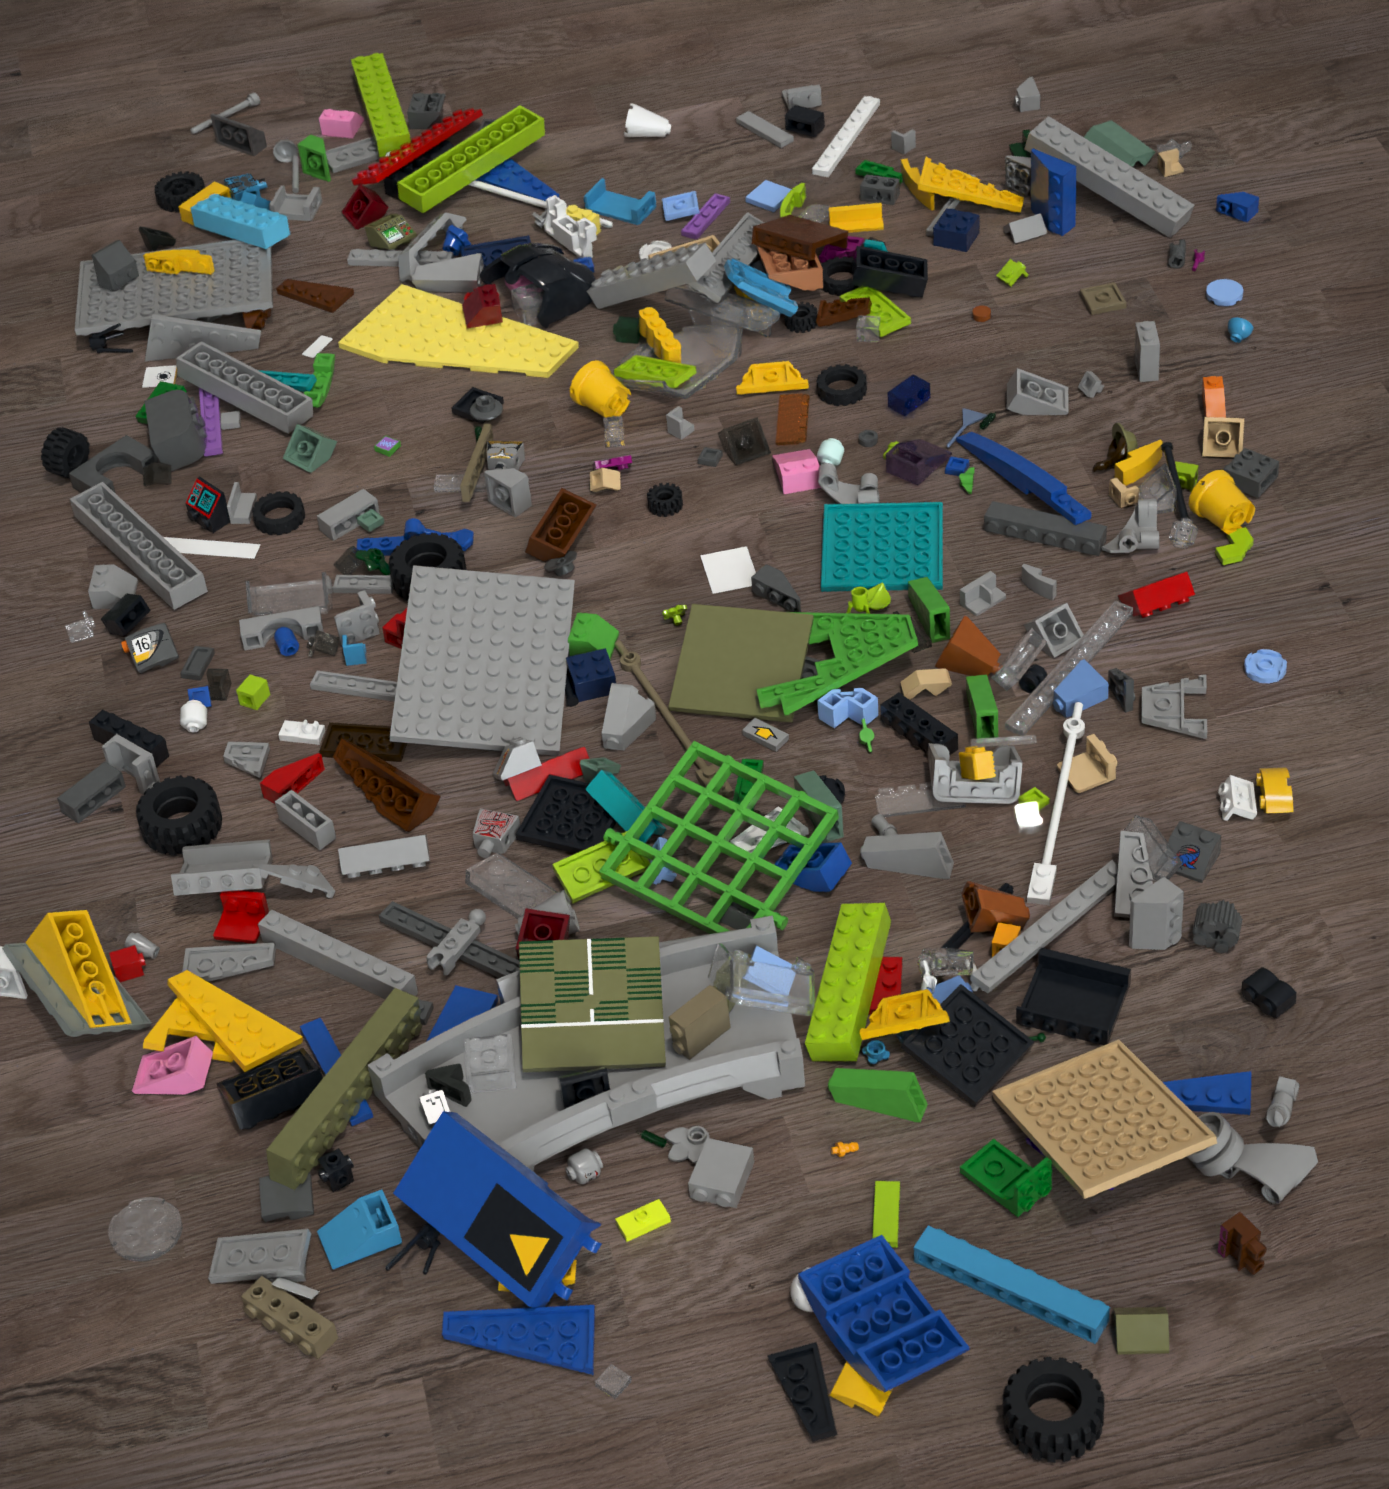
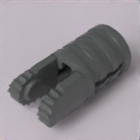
[1169,239,1186,269]

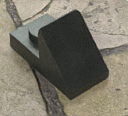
[139,226,176,252]
[425,1064,472,1107]

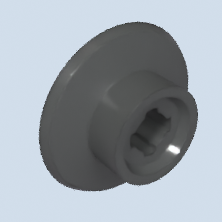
[470,395,503,420]
[544,551,577,576]

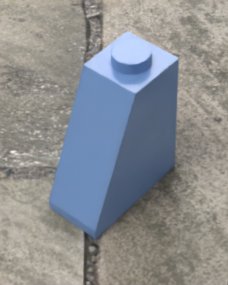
[1053,659,1109,718]

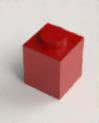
[109,945,146,982]

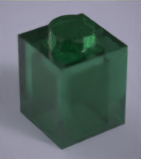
[613,316,641,344]

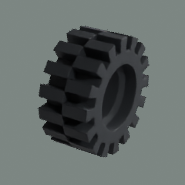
[784,302,818,333]
[647,483,683,517]

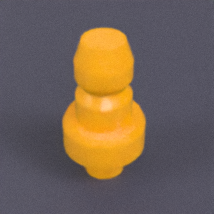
[831,1142,859,1157]

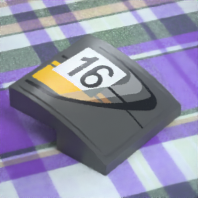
[125,623,179,674]

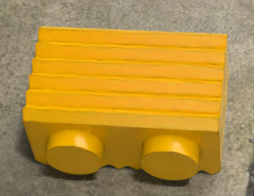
[959,746,996,780]

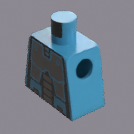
[223,174,267,201]

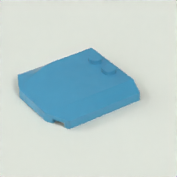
[724,259,798,317]

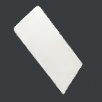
[272,1277,320,1299]

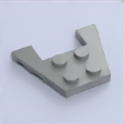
[1142,674,1207,739]

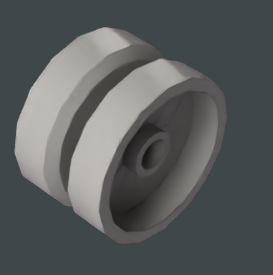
[1186,1112,1244,1176]

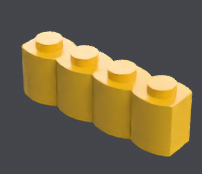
[639,307,681,363]

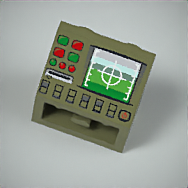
[364,213,417,250]

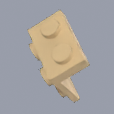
[1057,734,1117,793]

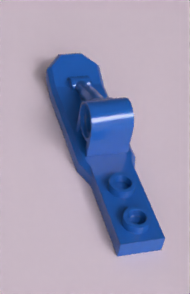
[356,518,474,556]

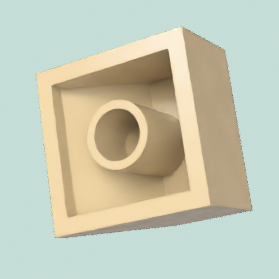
[1202,417,1244,458]

